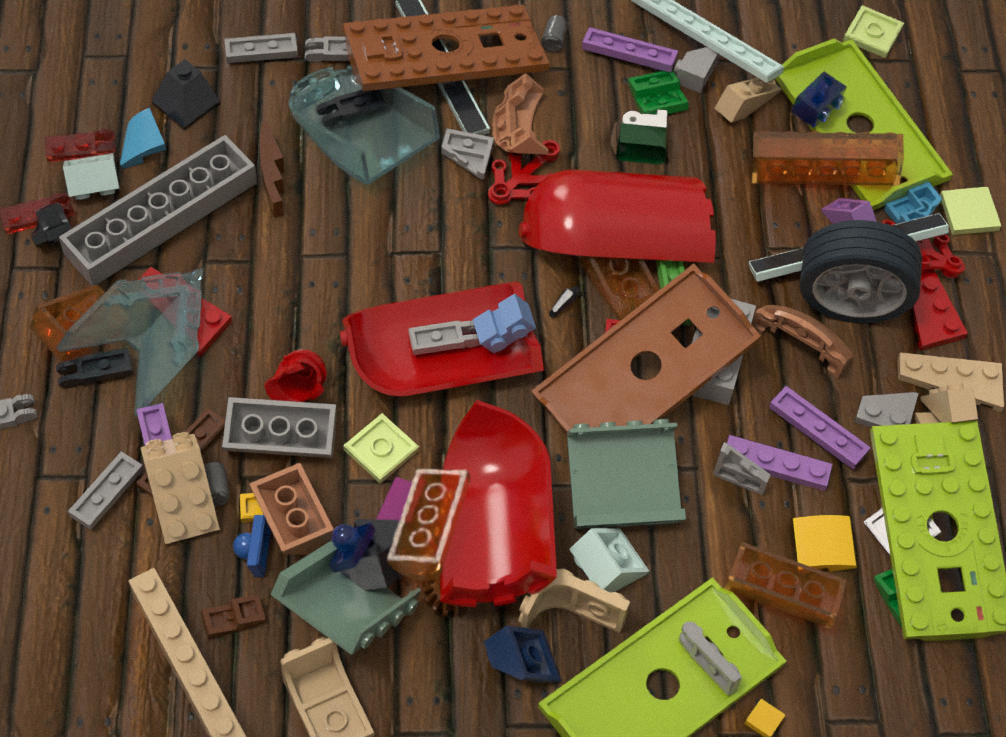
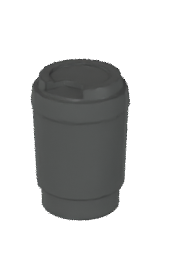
[541,15,567,52]
[204,462,230,507]

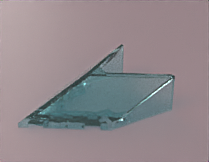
[56,269,203,418]

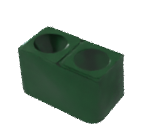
[616,123,667,165]

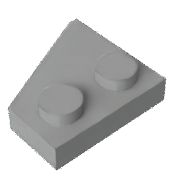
[441,129,494,180]
[854,392,919,428]
[713,442,771,495]

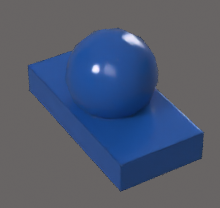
[233,515,272,577]

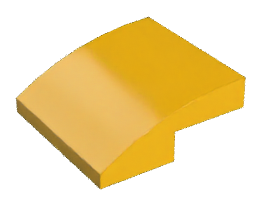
[793,515,857,572]

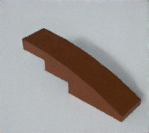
[259,121,285,218]

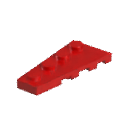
[134,266,232,357]
[911,269,968,351]

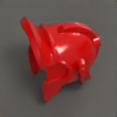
[264,349,327,402]

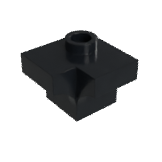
[30,201,72,245]

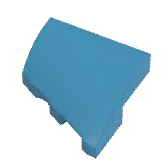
[120,108,166,169]
[884,182,942,224]

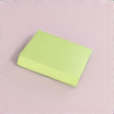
[843,5,904,58]
[940,187,1001,235]
[343,413,419,484]

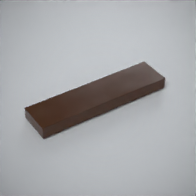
[136,408,226,498]

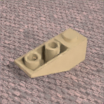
[715,77,782,123]
[921,383,978,423]

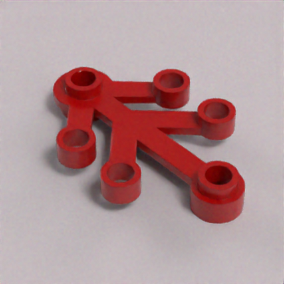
[488,140,560,205]
[881,220,965,278]

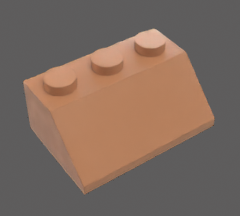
[249,463,335,555]

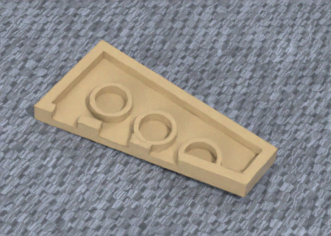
[898,353,1004,412]

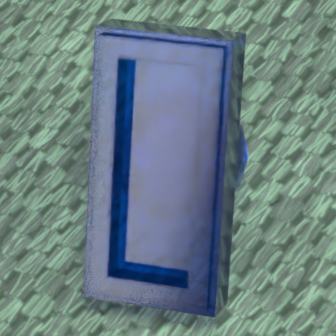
[329,523,376,573]

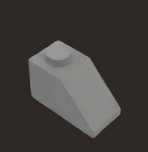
[674,47,720,93]

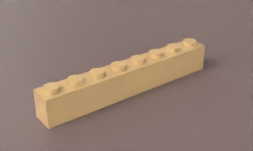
[128,568,246,737]

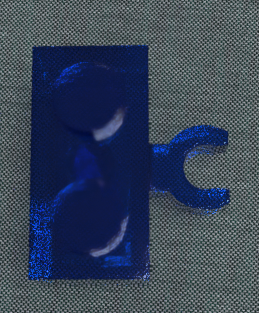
[791,71,847,128]

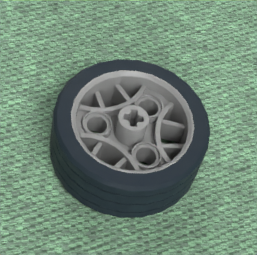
[800,220,922,323]

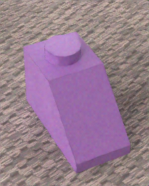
[821,198,877,224]

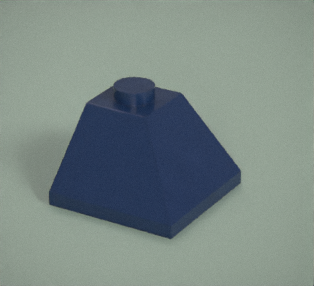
[483,625,561,684]

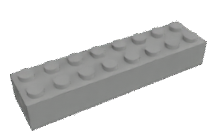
[59,135,257,287]

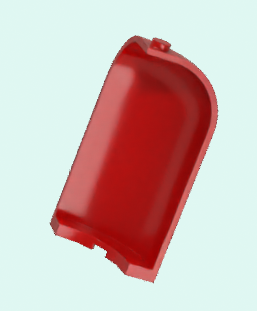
[519,170,716,263]
[339,281,544,396]
[440,400,557,607]

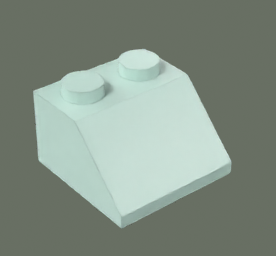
[63,153,119,199]
[569,528,650,593]

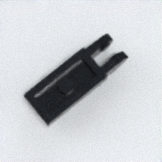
[316,90,386,127]
[56,348,133,389]

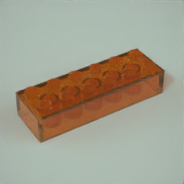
[752,131,904,186]

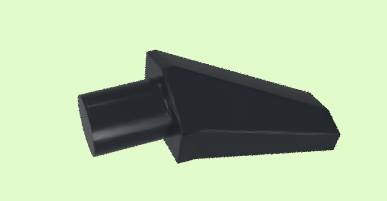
[549,286,581,319]

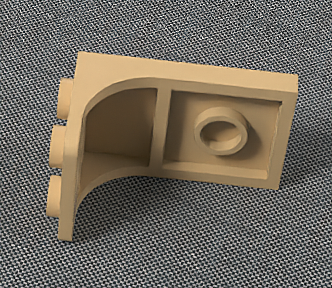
[141,432,220,544]
[518,569,630,633]
[280,637,374,737]

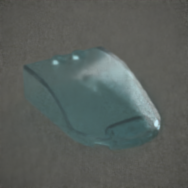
[288,66,440,185]

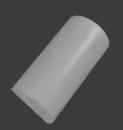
[222,397,336,458]

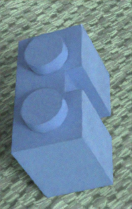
[473,294,536,353]

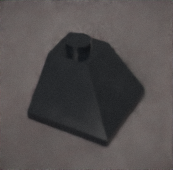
[152,59,220,130]

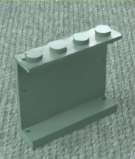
[567,419,686,530]
[271,534,421,655]

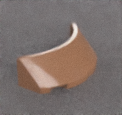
[492,73,548,154]
[751,305,854,378]

